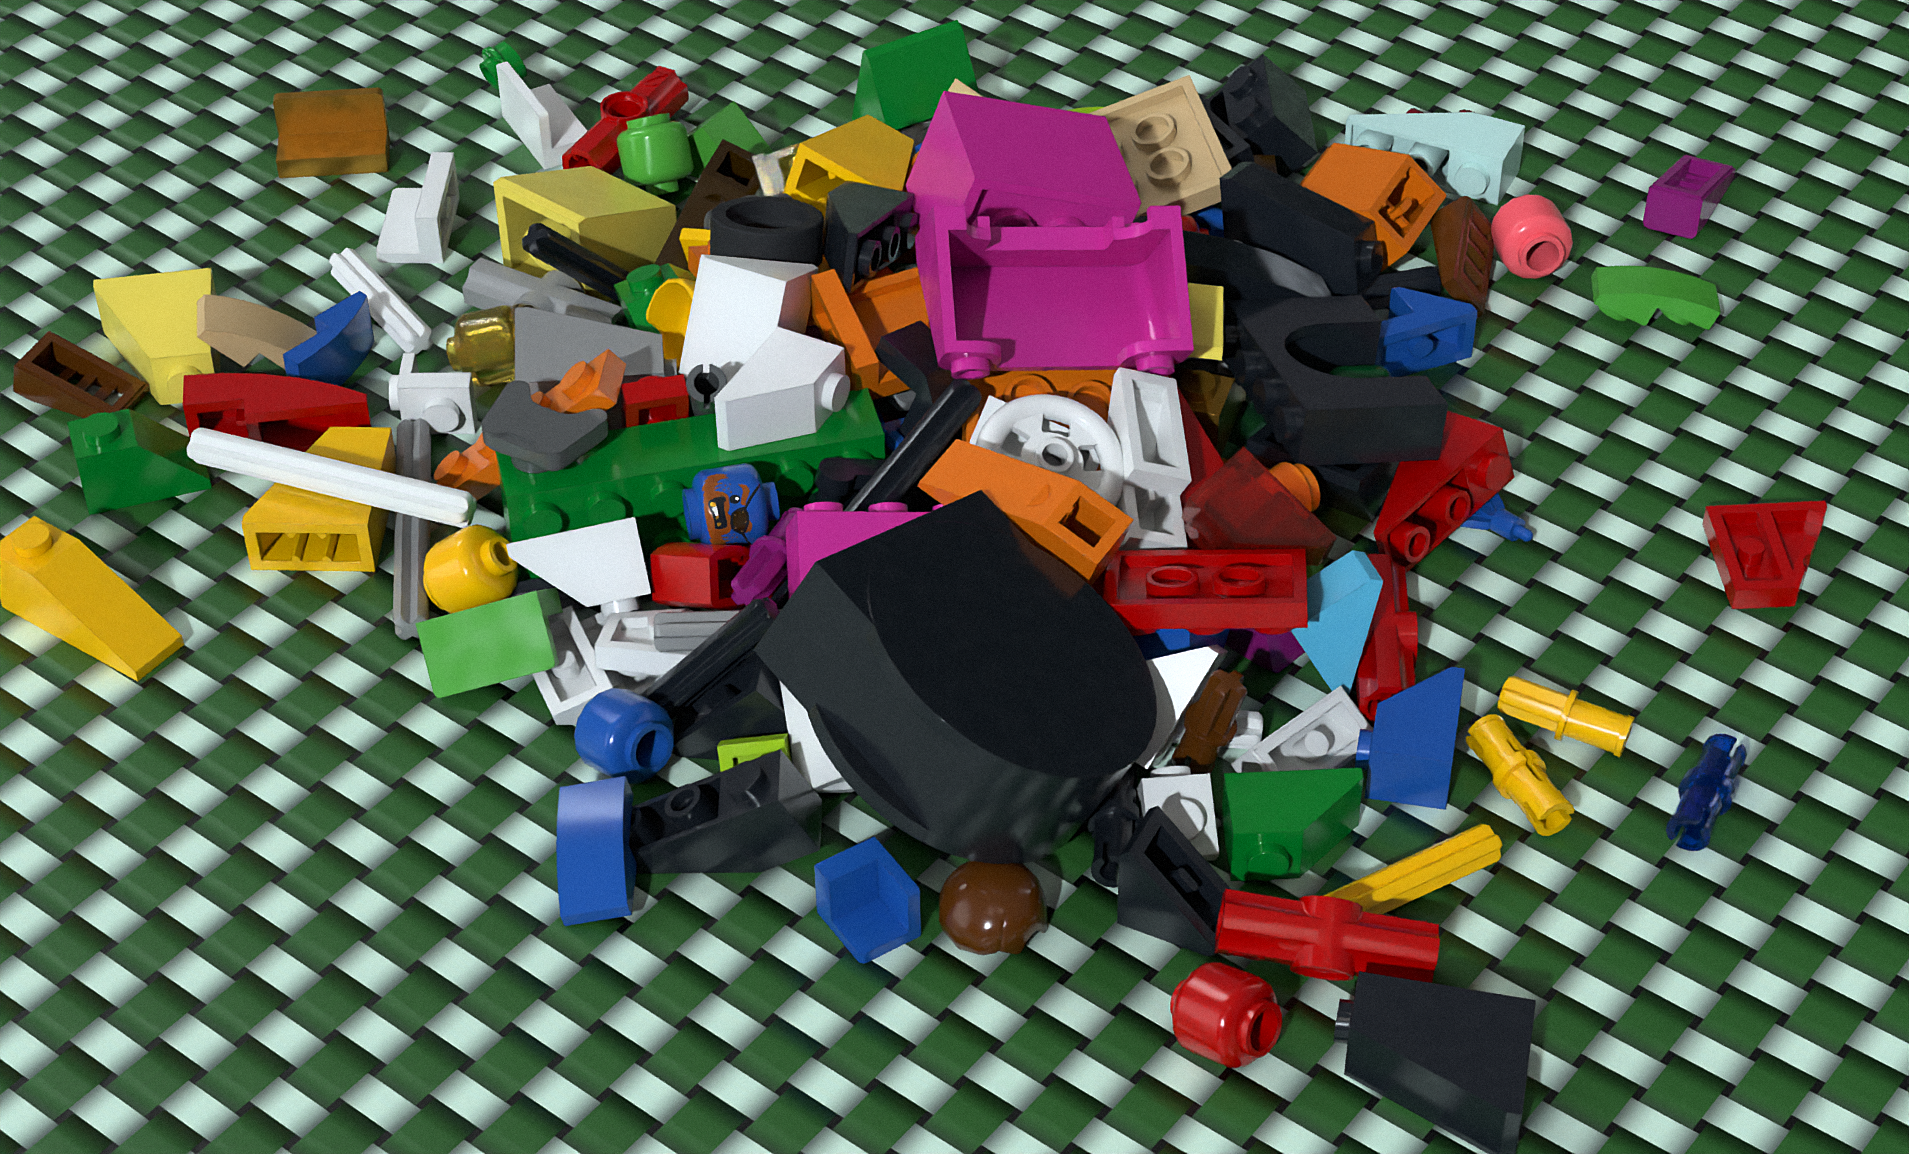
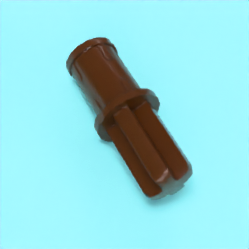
[1172,669,1248,775]

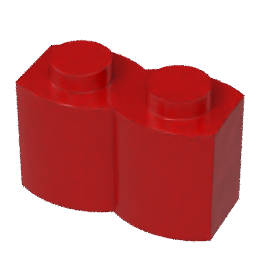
[650,542,784,610]

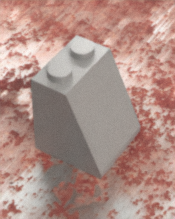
[515,307,678,430]

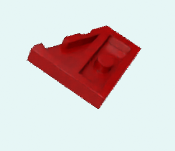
[1702,500,1827,609]

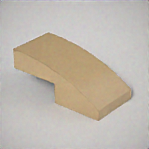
[197,294,317,369]

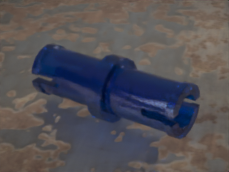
[1666,734,1747,851]

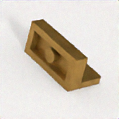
[273,87,390,178]

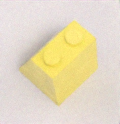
[493,166,677,302]

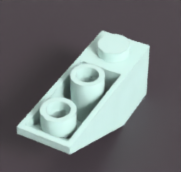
[1344,112,1525,206]

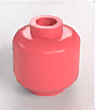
[1491,194,1573,279]

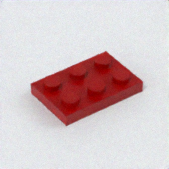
[1103,549,1308,636]

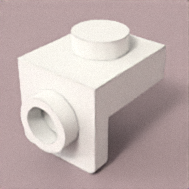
[389,353,478,434]
[1137,766,1219,861]

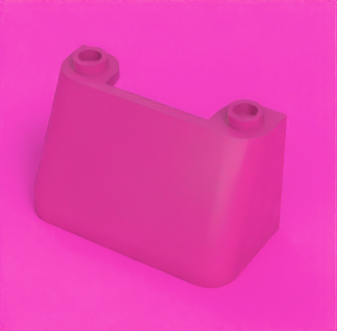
[915,206,1194,380]

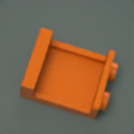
[811,267,930,401]

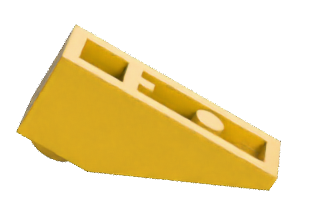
[0,516,184,682]

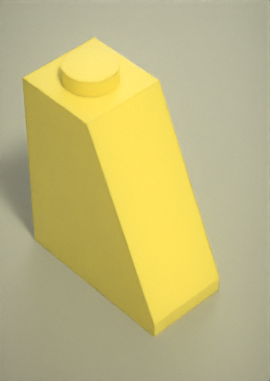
[93,268,220,405]

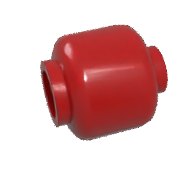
[1170,962,1282,1068]

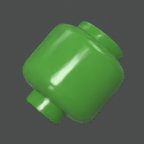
[617,113,694,195]

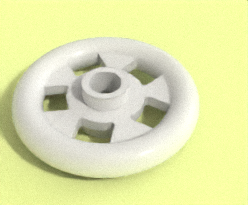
[976,394,1124,506]

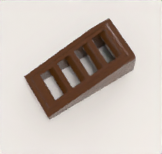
[1430,196,1494,318]
[13,331,149,418]

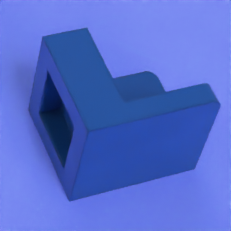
[814,836,921,964]

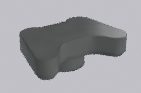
[481,380,609,474]

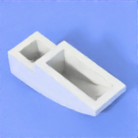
[1107,367,1192,550]

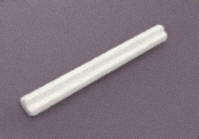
[187,427,477,528]

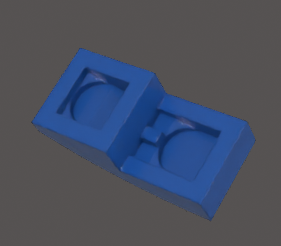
[283,291,375,386]
[556,776,637,926]

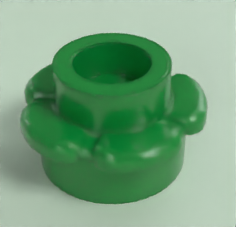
[479,41,527,90]

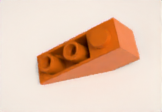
[917,439,1134,586]

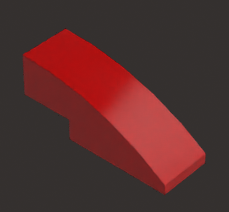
[183,373,372,452]

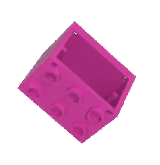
[906,91,1141,228]

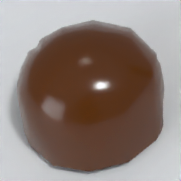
[939,860,1048,956]

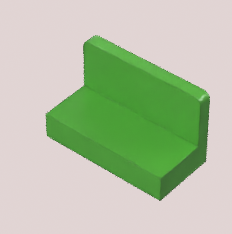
[415,588,563,698]

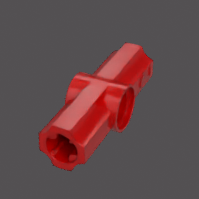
[562,66,689,175]
[1355,554,1418,727]
[1215,889,1440,983]

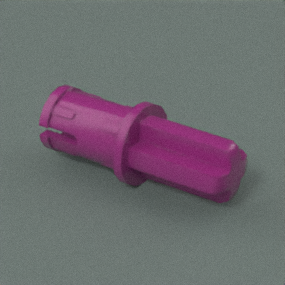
[731,507,804,606]

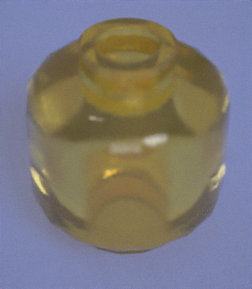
[446,305,515,387]

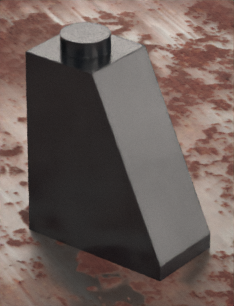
[1219,162,1383,295]
[1334,971,1536,1154]

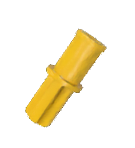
[1497,676,1635,757]

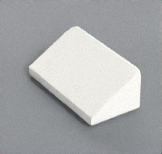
[1231,686,1373,773]

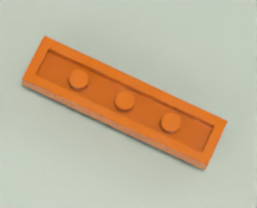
[434,349,626,501]

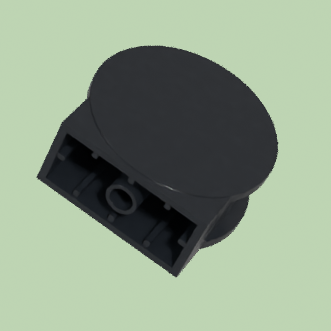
[753,490,1157,864]

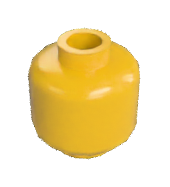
[423,524,519,614]

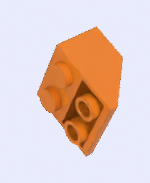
[1299,143,1447,273]

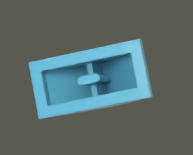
[1291,550,1383,695]

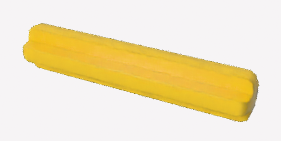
[1323,824,1503,915]

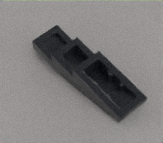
[1124,224,1331,302]

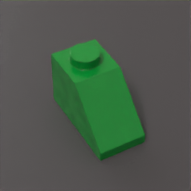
[67,409,212,515]
[1221,767,1363,881]

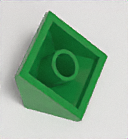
[851,20,979,130]

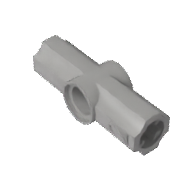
[462,258,628,328]

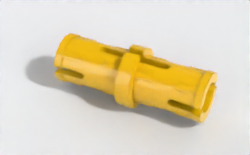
[1465,714,1575,836]

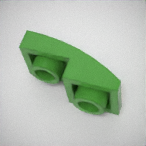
[1591,266,1721,330]

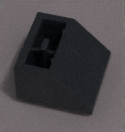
[1201,53,1318,178]

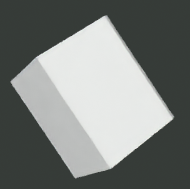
[679,254,818,383]

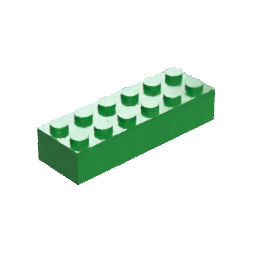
[495,388,885,581]

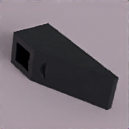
[823,180,919,294]
[629,749,822,874]

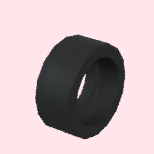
[710,196,824,267]

